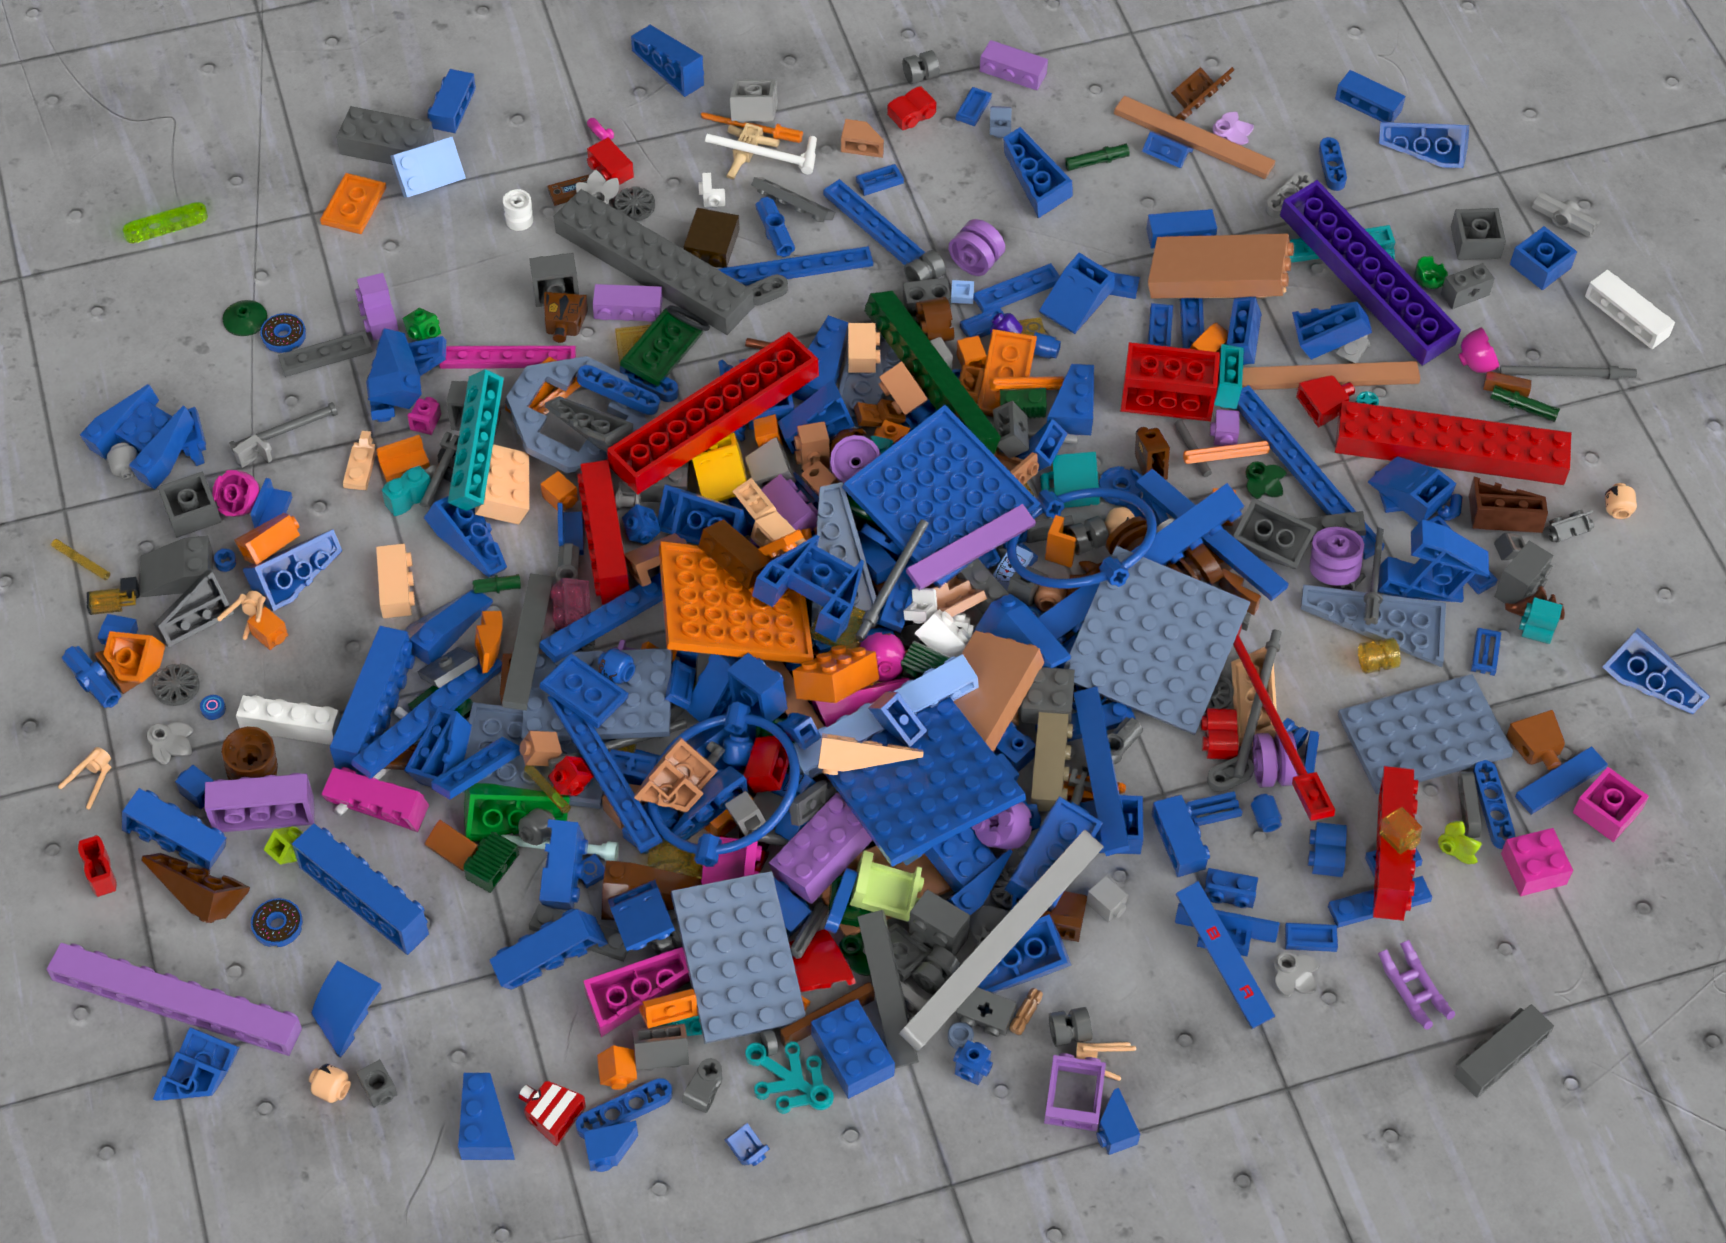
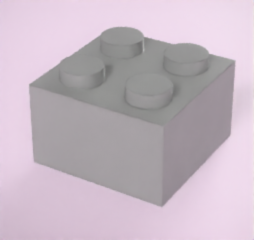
[730,79,778,123]

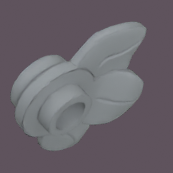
[576,170,619,204]
[147,722,193,765]
[1274,952,1320,997]

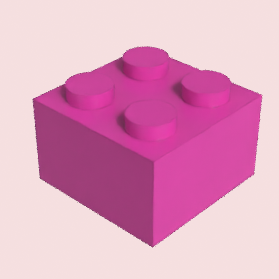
[1573,767,1649,842]
[1501,828,1573,897]

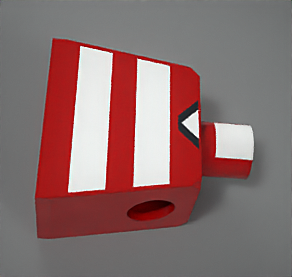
[518,1081,586,1146]

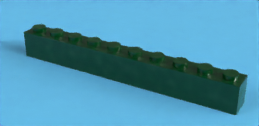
[864,291,1001,454]

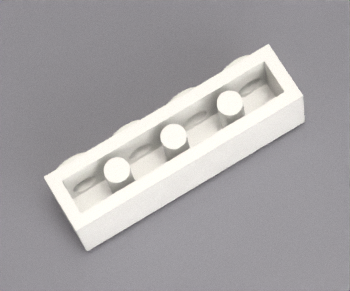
[1585,269,1675,349]
[236,695,341,745]

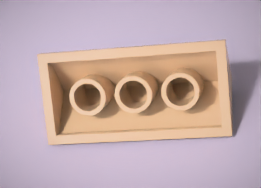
[1231,647,1277,747]

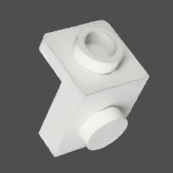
[698,173,725,207]
[904,588,937,624]

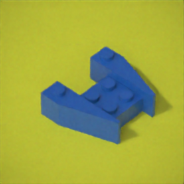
[80,384,195,490]
[1378,519,1489,603]
[752,535,864,643]
[903,827,1013,915]

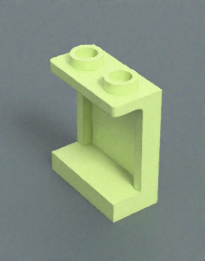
[850,850,924,922]

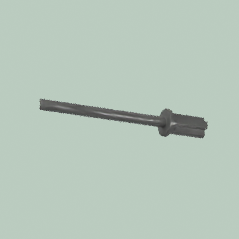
[1364,527,1384,625]

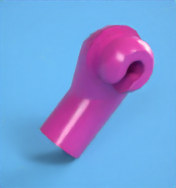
[587,118,614,141]

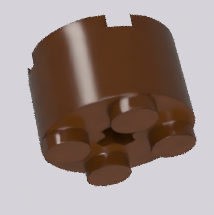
[915,296,955,342]

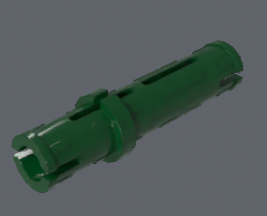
[1065,143,1130,171]
[1490,385,1560,422]

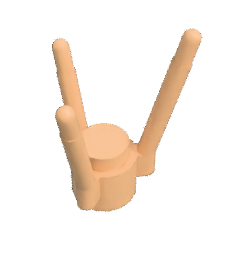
[217,591,266,640]
[58,747,112,810]
[1076,1042,1136,1081]

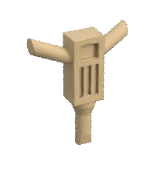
[727,123,780,180]

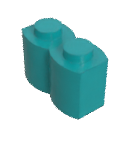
[382,466,430,516]
[1519,597,1563,644]

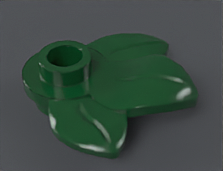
[1245,461,1287,499]
[839,932,870,976]

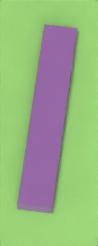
[906,504,1036,591]

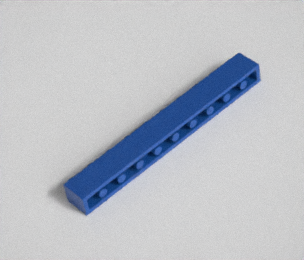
[1038,483,1244,644]

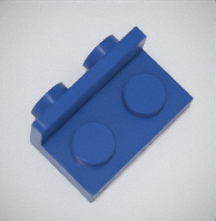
[1204,868,1258,908]

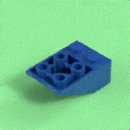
[1039,253,1115,334]
[1368,456,1457,523]
[1080,795,1143,854]
[608,880,675,951]

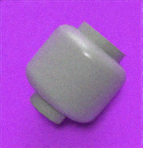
[107,443,138,479]

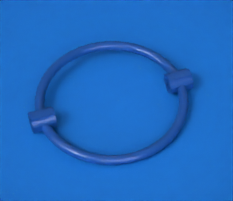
[1007,488,1157,588]
[647,702,800,867]

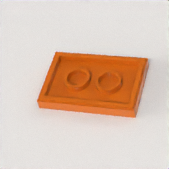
[320,173,387,234]

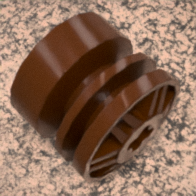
[1105,516,1147,555]
[1164,543,1224,585]
[221,726,278,780]

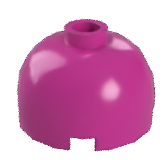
[1458,327,1499,373]
[212,470,260,517]
[859,633,906,682]

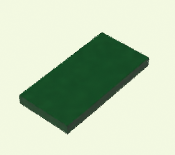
[620,308,703,387]

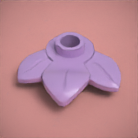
[1212,112,1254,145]

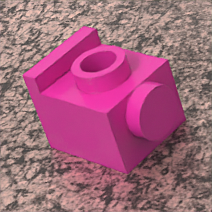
[408,397,441,435]

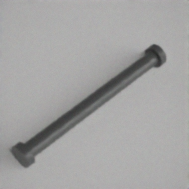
[229,402,338,453]

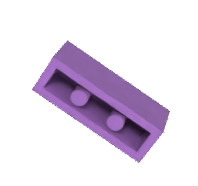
[980,40,1048,90]
[593,284,663,322]
[761,474,818,533]

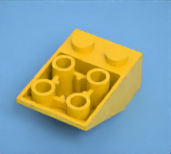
[692,433,747,502]

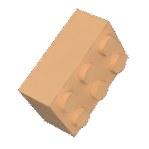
[475,444,529,525]

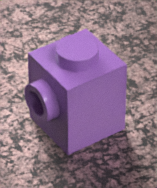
[1210,410,1239,446]

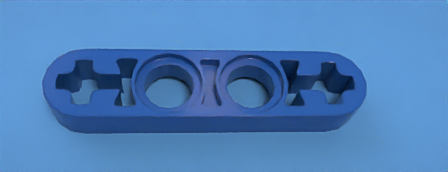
[577,365,660,415]
[1473,760,1515,849]
[576,1078,672,1139]

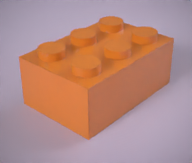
[793,645,879,703]

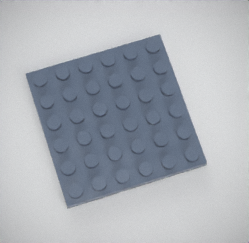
[1064,546,1251,735]

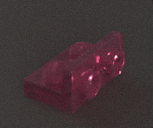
[551,578,591,631]

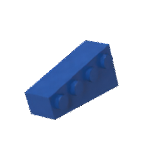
[631,24,704,97]
[122,788,227,870]

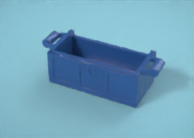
[1004,796,1103,912]

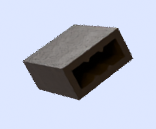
[683,208,740,268]

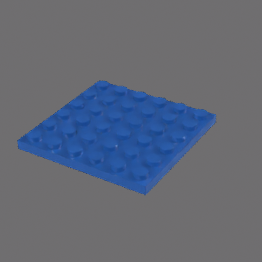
[842,405,1041,589]
[822,697,1026,867]

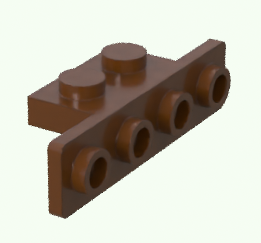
[1171,67,1235,121]

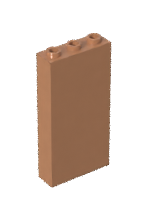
[1148,234,1294,299]
[953,630,1044,752]

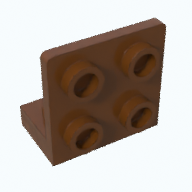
[1040,891,1087,942]

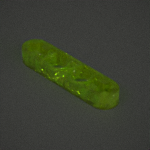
[123,202,208,243]

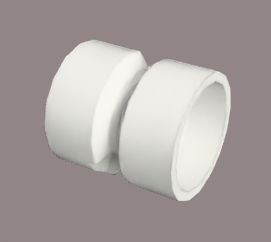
[503,189,533,231]

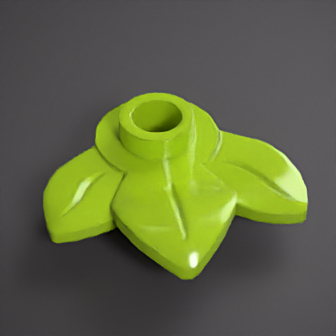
[1438,821,1482,864]

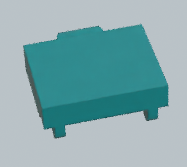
[1040,451,1100,508]

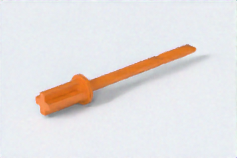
[701,112,803,143]

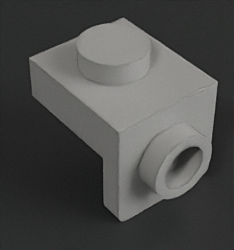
[1336,335,1371,363]
[233,434,272,468]

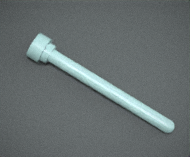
[501,835,619,861]

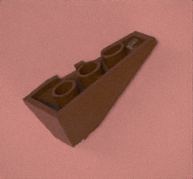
[601,860,702,921]

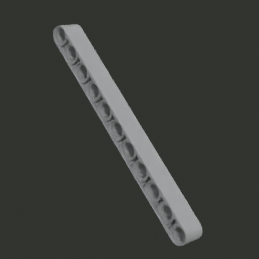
[899,830,1104,1051]

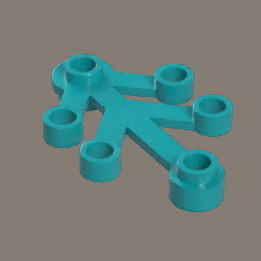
[745,1042,834,1114]

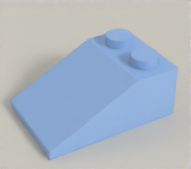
[390,137,466,197]

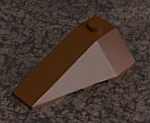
[141,853,250,923]

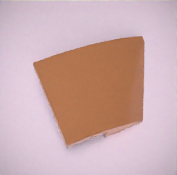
[925,576,987,617]
[634,737,718,812]

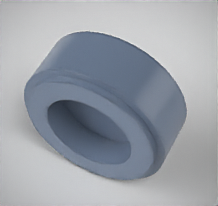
[947,1022,974,1049]

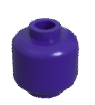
[990,313,1023,334]

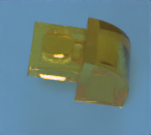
[647,841,703,879]

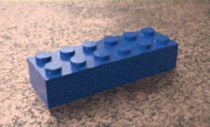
[330,626,415,776]
[292,823,429,955]

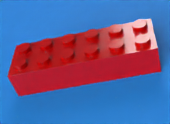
[577,460,629,605]
[1373,766,1418,921]

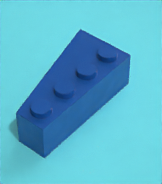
[1003,127,1073,218]
[792,315,848,401]
[489,909,608,990]

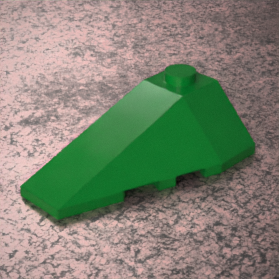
[464,783,570,841]

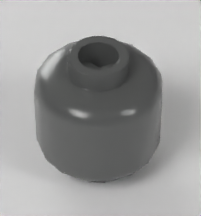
[518,808,555,846]

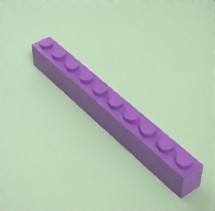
[47,943,302,1056]

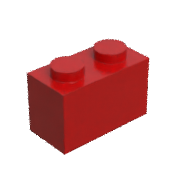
[587,137,634,185]
[744,736,789,793]

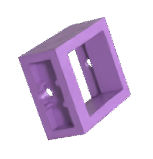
[1044,1053,1106,1132]

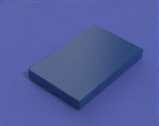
[539,653,629,729]

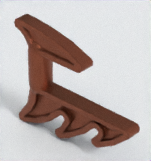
[1505,586,1565,620]

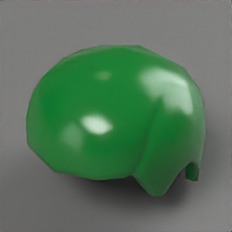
[1414,256,1448,289]

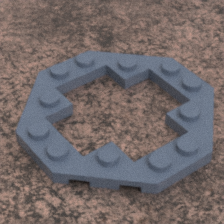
[505,356,648,473]

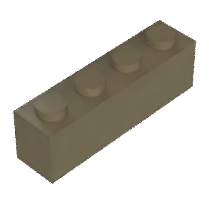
[1031,712,1073,812]

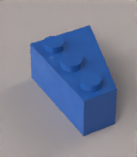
[1047,364,1094,436]
[778,379,855,455]
[404,707,472,788]

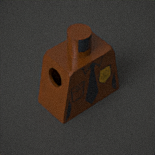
[544,292,588,343]
[1135,427,1170,480]

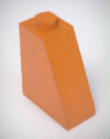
[234,513,300,565]

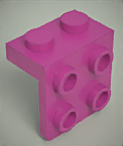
[701,837,762,885]

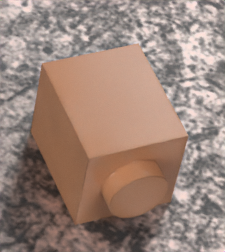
[520,731,562,766]

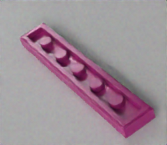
[439,346,576,369]

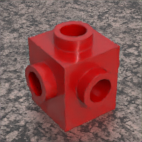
[548,756,594,796]

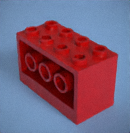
[1120,342,1220,422]

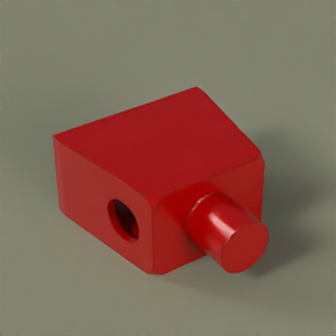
[1296,375,1355,428]

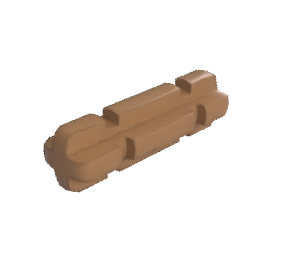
[1009,988,1043,1035]

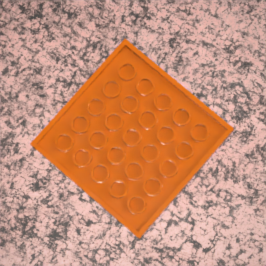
[659,541,814,664]

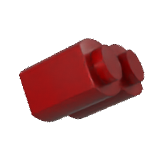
[887,86,936,130]
[1201,708,1239,760]
[78,835,117,897]

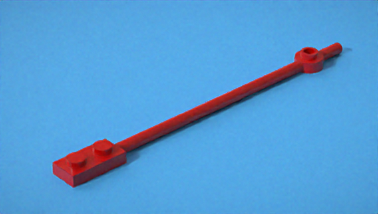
[1233,624,1335,821]

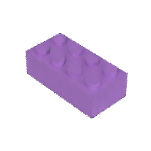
[205,773,314,832]
[769,793,872,904]

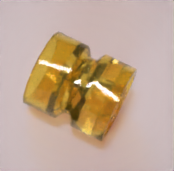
[1358,637,1401,674]

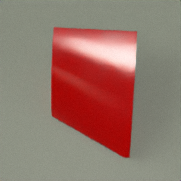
[789,929,856,992]

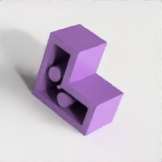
[355,273,399,341]

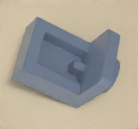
[990,106,1012,138]

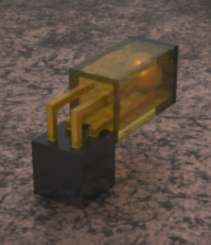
[87,577,139,615]

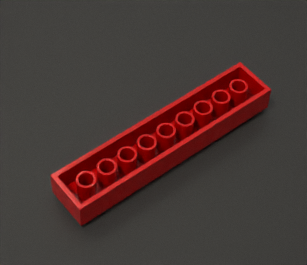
[607,332,819,495]
[1335,401,1572,485]

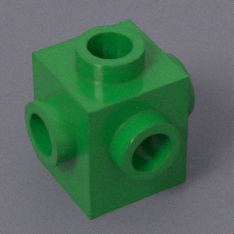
[402,307,441,341]

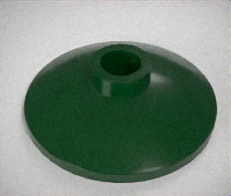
[222,300,268,336]

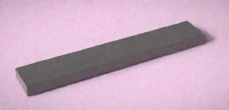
[858,910,919,1069]

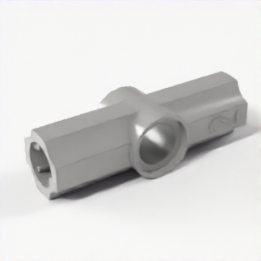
[1532,192,1600,238]

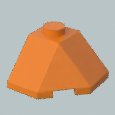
[103,631,166,683]

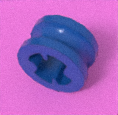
[214,549,236,572]

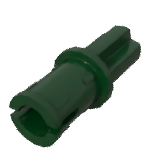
[472,574,521,594]

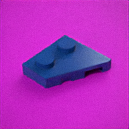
[408,336,446,376]

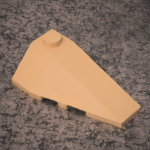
[818,733,924,775]

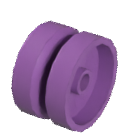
[948,219,1005,276]
[830,435,881,484]
[1309,527,1364,586]
[1252,731,1297,788]

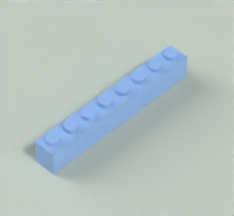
[794,654,979,778]

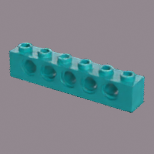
[448,369,504,511]

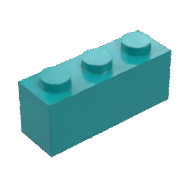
[1214,344,1244,409]

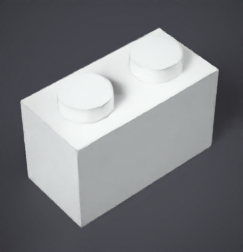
[915,609,971,658]

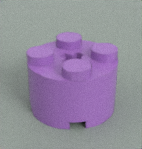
[972,802,1032,850]

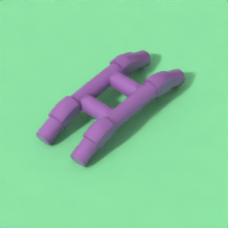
[1378,940,1455,1030]

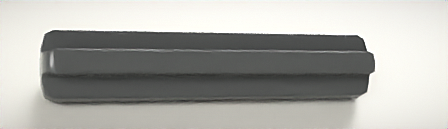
[790,902,829,959]

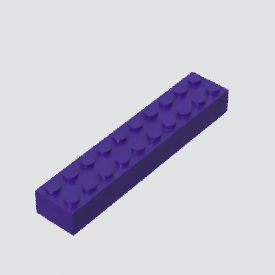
[1280,180,1461,366]

